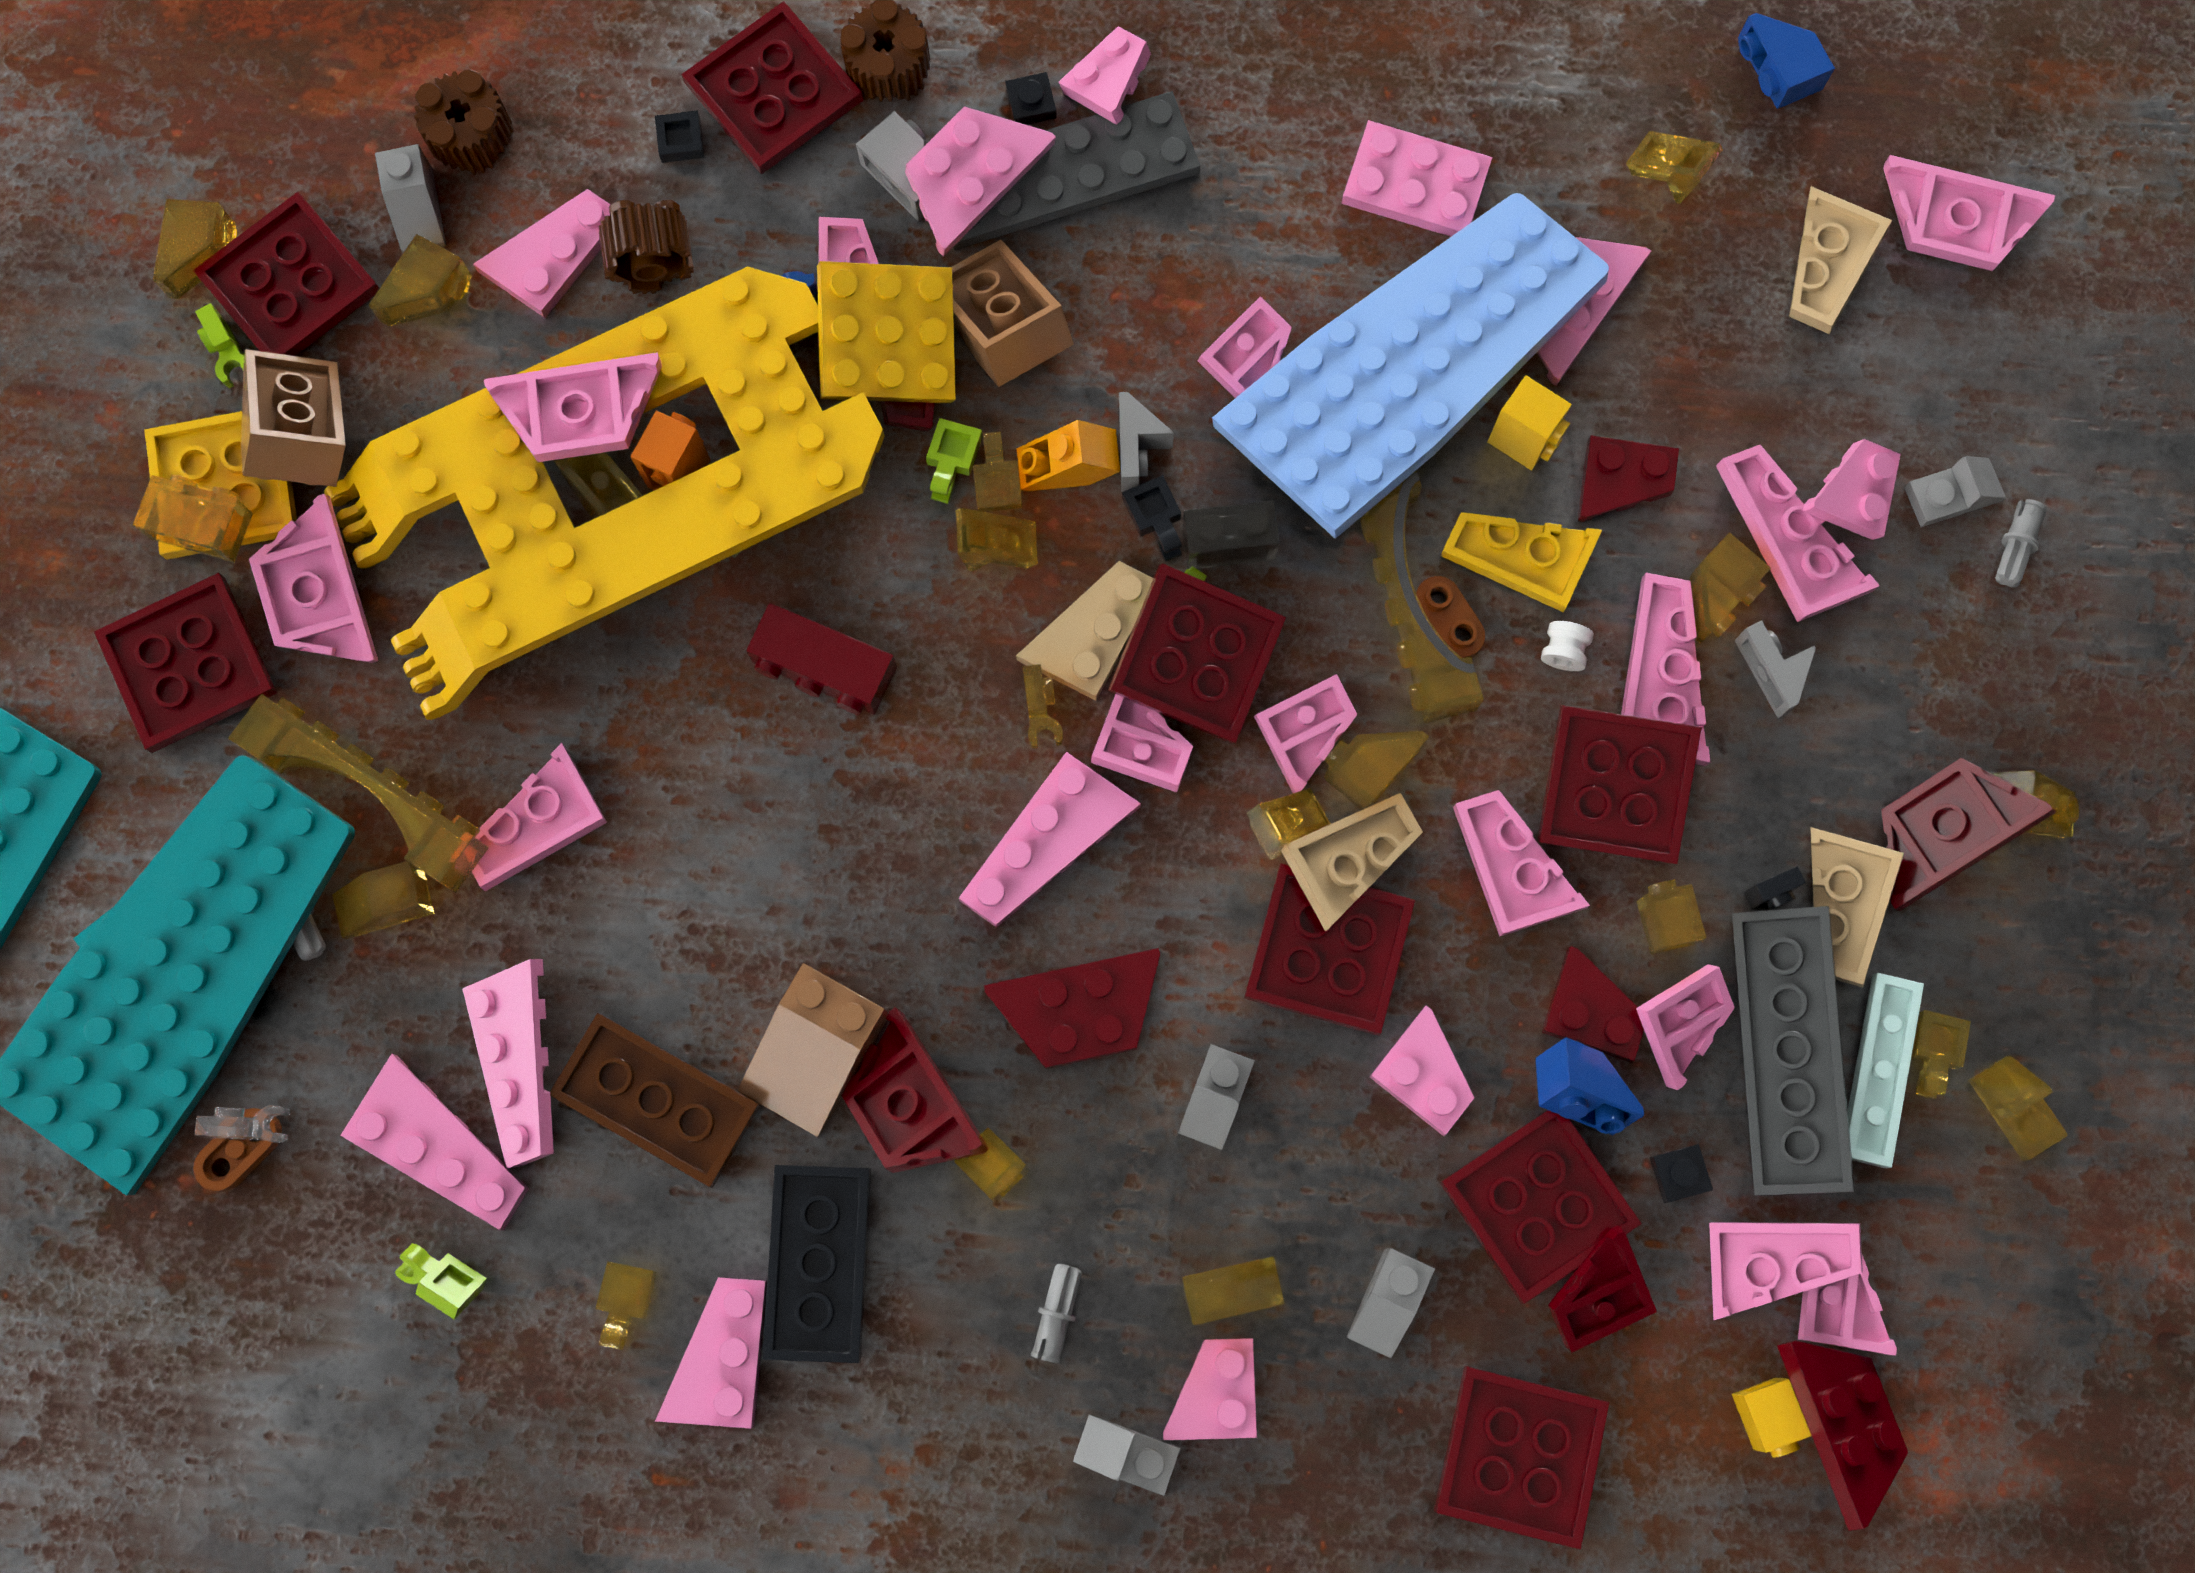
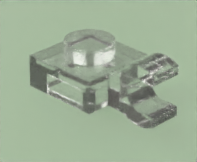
[194,1105,290,1143]

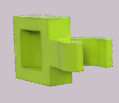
[195,303,244,389]
[926,418,983,504]
[395,1243,487,1320]

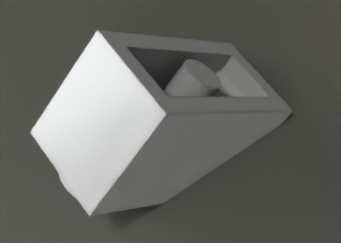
[856,111,926,222]
[375,144,446,255]
[1346,1248,1435,1358]

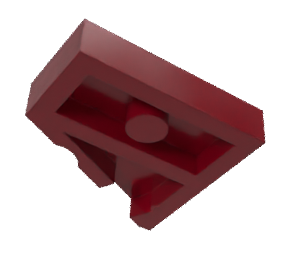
[1577,435,1679,522]

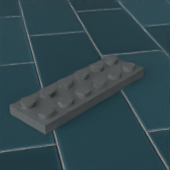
[954,91,1200,250]
[1732,906,1855,1196]

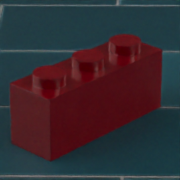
[746,603,897,715]

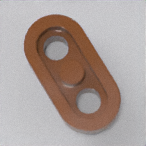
[1415,576,1485,661]
[193,1108,282,1192]

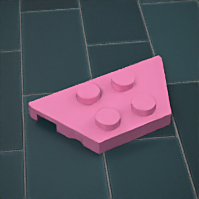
[905,106,1056,257]
[1883,155,2055,271]
[1537,237,1651,386]
[484,352,662,462]
[249,494,378,663]

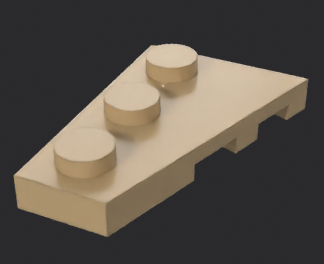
[1789,186,1892,334]
[1016,561,1154,701]
[1281,793,1423,931]
[1811,827,1904,988]

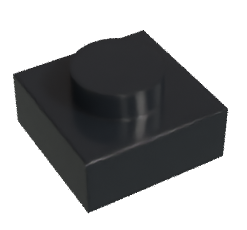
[1005,72,1057,125]
[655,110,705,163]
[1744,866,1806,910]
[1649,1144,1713,1203]

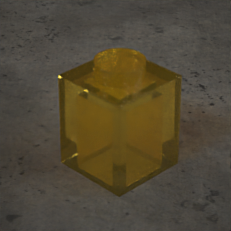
[1636,880,1706,955]

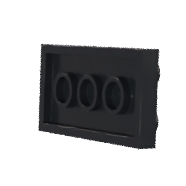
[762,1165,871,1363]

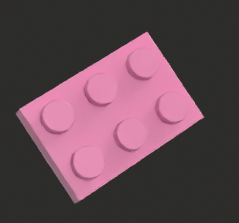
[1341,120,1492,237]

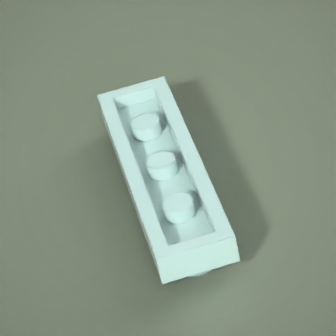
[1848,973,1924,1169]

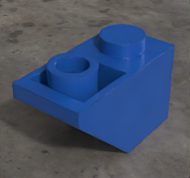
[1738,13,1835,109]
[1535,1037,1644,1136]

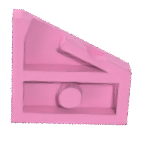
[1059,26,1151,125]
[1091,694,1193,792]

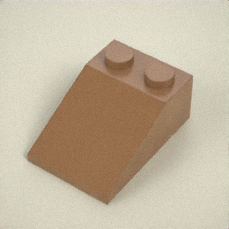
[952,240,1074,387]
[241,349,346,487]
[737,963,888,1138]

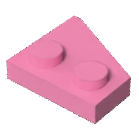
[1197,296,1292,398]
[1803,439,1901,540]
[1254,674,1357,794]
[1636,964,1735,1090]
[1370,1005,1474,1136]
[1798,1255,1897,1356]
[1163,1338,1257,1440]

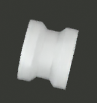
[1541,621,1594,671]

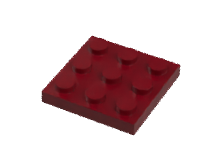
[681,1,864,175]
[193,192,381,356]
[1108,563,1286,744]
[94,573,277,753]
[1537,705,1702,864]
[1244,863,1415,1036]
[1440,1110,1642,1304]
[1434,1366,1610,1550]

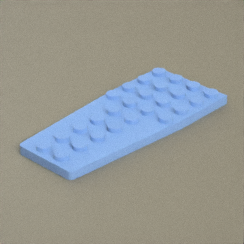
[1212,193,1609,539]

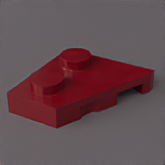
[1542,946,1644,1063]
[1548,1225,1657,1353]

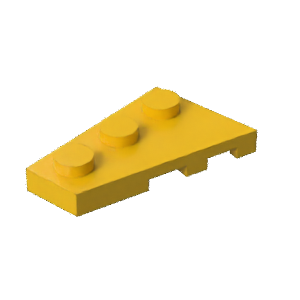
[1440,512,1602,612]

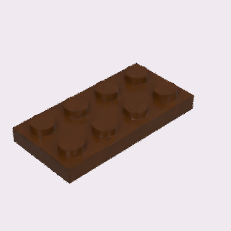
[550,1012,761,1188]

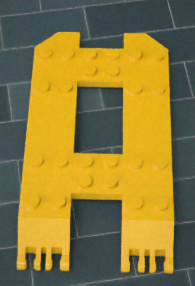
[324,266,885,720]

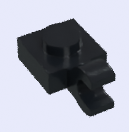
[1122,475,1182,562]

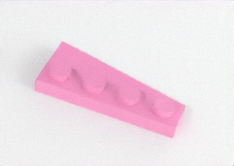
[1716,445,1880,622]
[1621,573,1710,766]
[959,752,1141,928]
[463,959,554,1169]
[340,1054,529,1230]

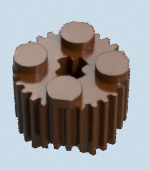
[840,0,930,102]
[414,69,514,175]
[599,200,694,294]

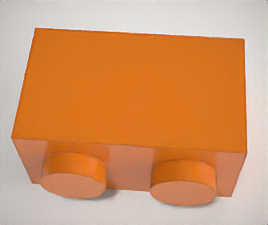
[630,410,711,490]

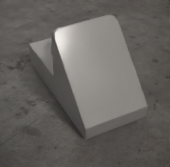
[1119,392,1174,492]
[1904,456,2006,527]
[1734,620,1816,719]
[1178,1044,1255,1150]
[1073,1414,1180,1496]

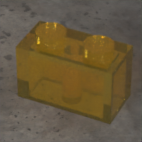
[133,474,253,563]

